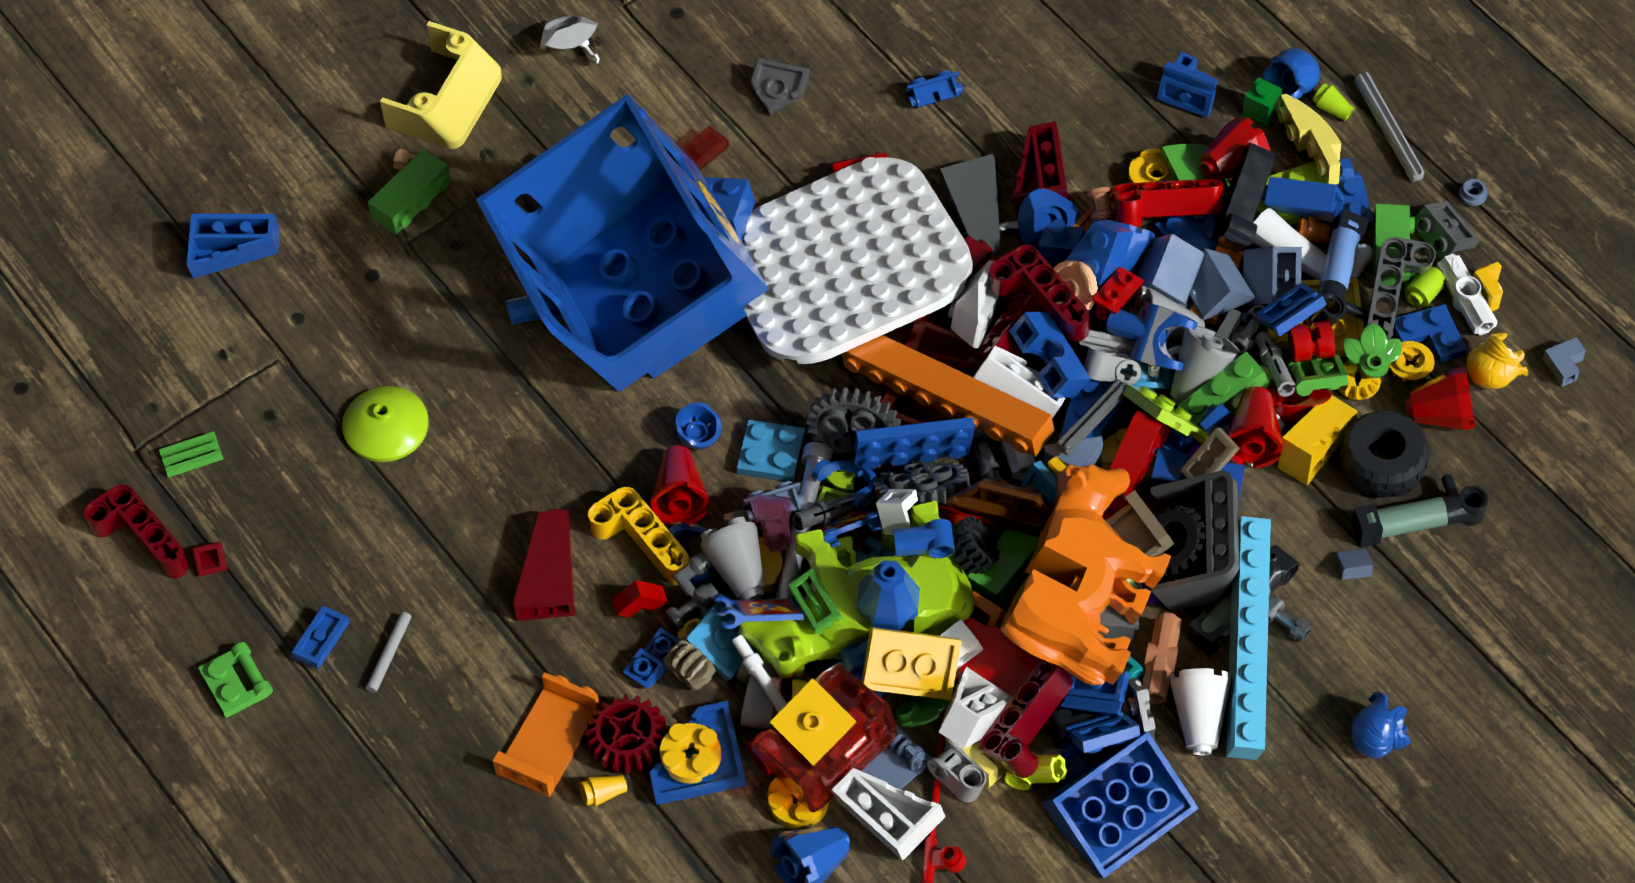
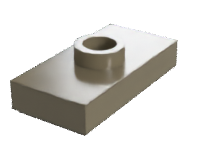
[1179,428,1240,479]

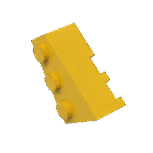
[1278,395,1358,486]

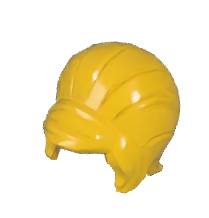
[1466,332,1528,389]

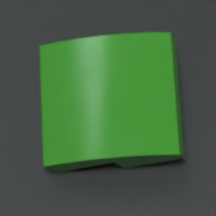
[1160,144,1230,191]

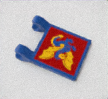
[809,507,883,548]
[712,594,804,629]

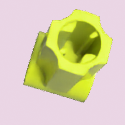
[1004,753,1067,790]

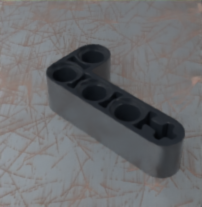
[1211,142,1276,252]

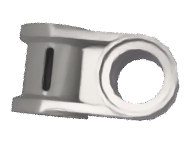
[1084,346,1141,385]
[927,743,986,802]

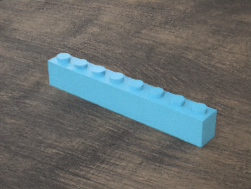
[1226,516,1271,760]

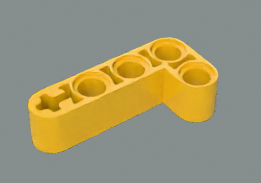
[588,487,689,585]

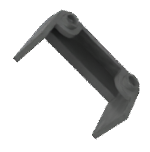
[1150,471,1239,612]

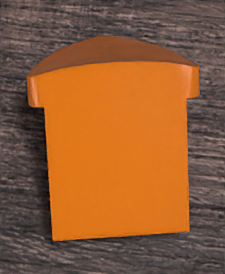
[973,591,1007,629]

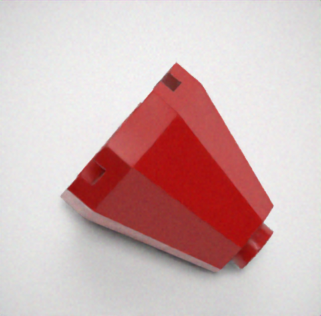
[1200,118,1271,179]
[1405,367,1476,430]

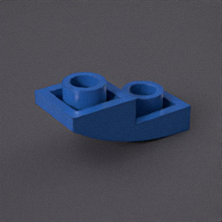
[1200,403,1234,434]
[623,627,681,689]

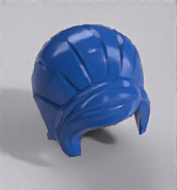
[1262,48,1321,99]
[1351,691,1411,759]

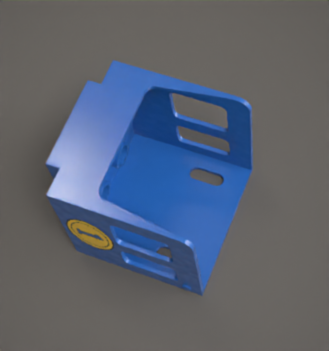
[476,94,769,392]

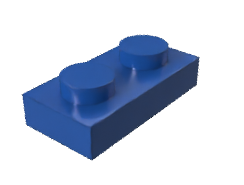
[291,606,350,670]

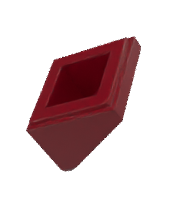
[192,542,228,577]

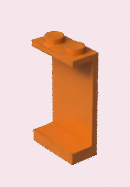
[493,672,600,798]

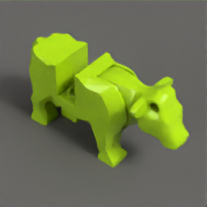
[739,501,974,678]

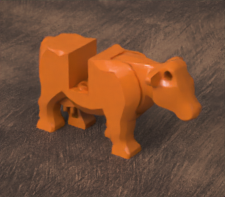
[1001,464,1171,685]

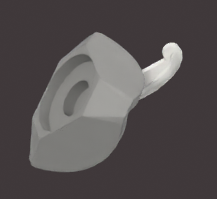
[540,16,599,64]

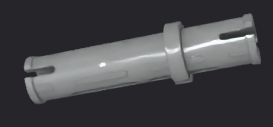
[1255,331,1296,397]

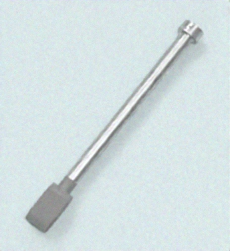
[741,442,832,730]

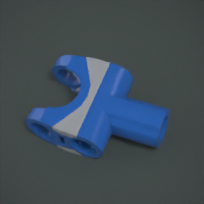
[1107,302,1198,371]

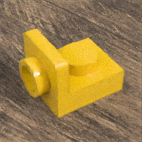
[1473,262,1503,311]

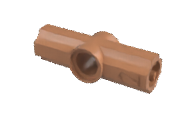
[1142,612,1182,705]

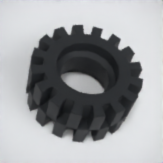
[952,516,1000,574]

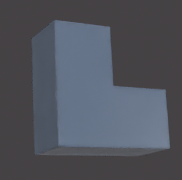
[1543,337,1586,387]

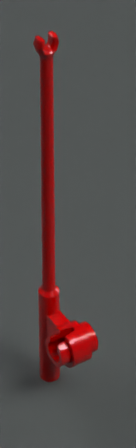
[921,708,966,883]

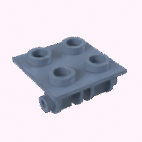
[742,481,806,523]
[848,720,931,790]

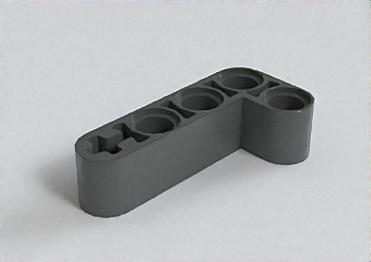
[1366,237,1436,340]

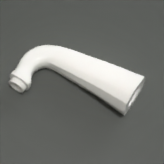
[1251,207,1374,280]

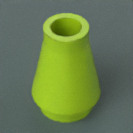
[1312,83,1355,121]

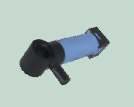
[1308,208,1369,326]

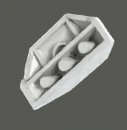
[948,260,1005,349]

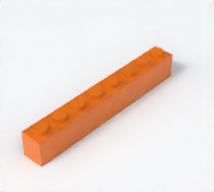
[841,335,1055,457]

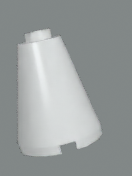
[1170,668,1231,756]

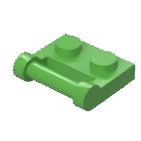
[1287,351,1348,396]
[198,642,273,718]

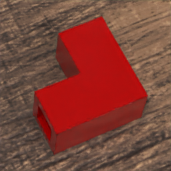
[612,580,667,618]

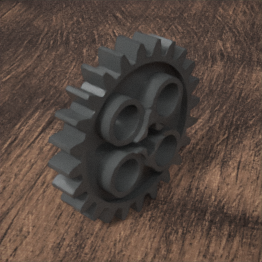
[807,387,901,460]
[873,460,970,510]

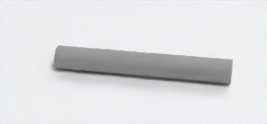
[366,612,412,693]

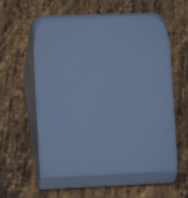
[1336,549,1373,580]

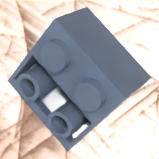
[1243,247,1302,307]

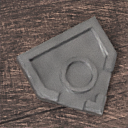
[750,58,811,116]
[1121,677,1156,739]

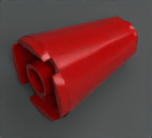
[1227,386,1283,468]
[650,445,709,525]

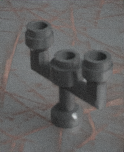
[665,552,737,631]

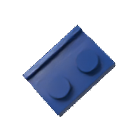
[1157,61,1219,118]
[1256,282,1327,336]
[1061,671,1130,717]
[1065,711,1140,753]

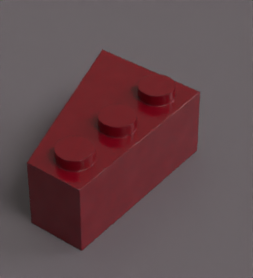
[1011,121,1070,217]

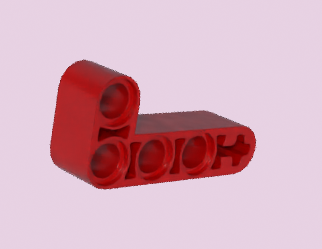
[1114,179,1224,227]
[1109,410,1171,496]

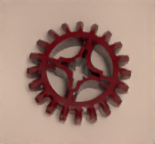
[585,694,668,775]

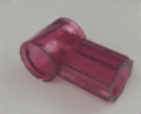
[754,494,792,552]

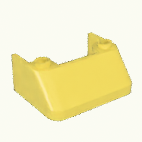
[380,21,502,149]

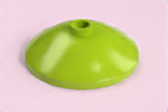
[342,386,429,462]

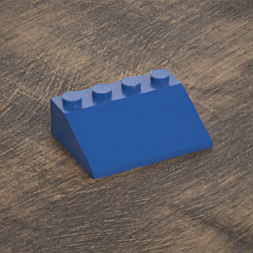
[1041,731,1199,879]

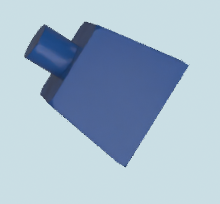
[1038,219,1086,268]

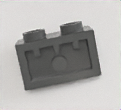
[1414,201,1480,261]

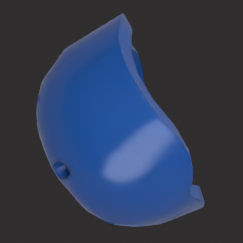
[675,402,722,450]

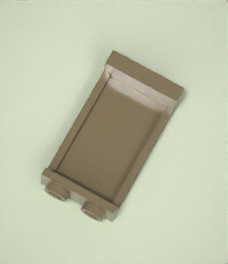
[1106,490,1174,579]

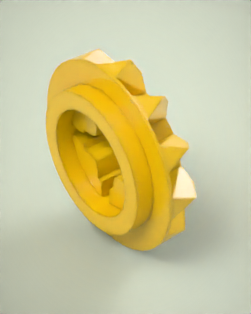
[1389,341,1434,383]
[1338,360,1381,400]

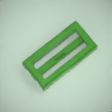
[159,432,223,478]
[787,568,843,635]

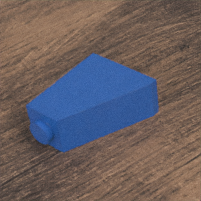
[1262,177,1345,223]

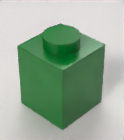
[1242,77,1282,127]

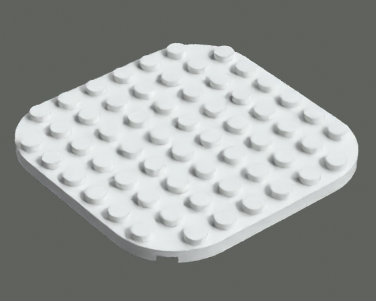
[742,157,973,364]

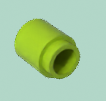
[1405,266,1445,308]

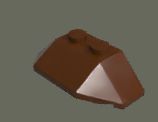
[947,478,1053,537]

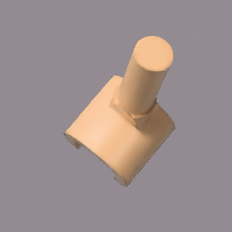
[393,149,416,171]

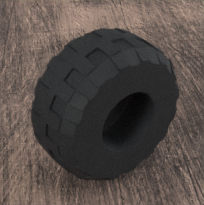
[1340,411,1430,498]

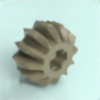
[663,640,716,690]

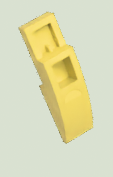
[1277,94,1341,184]

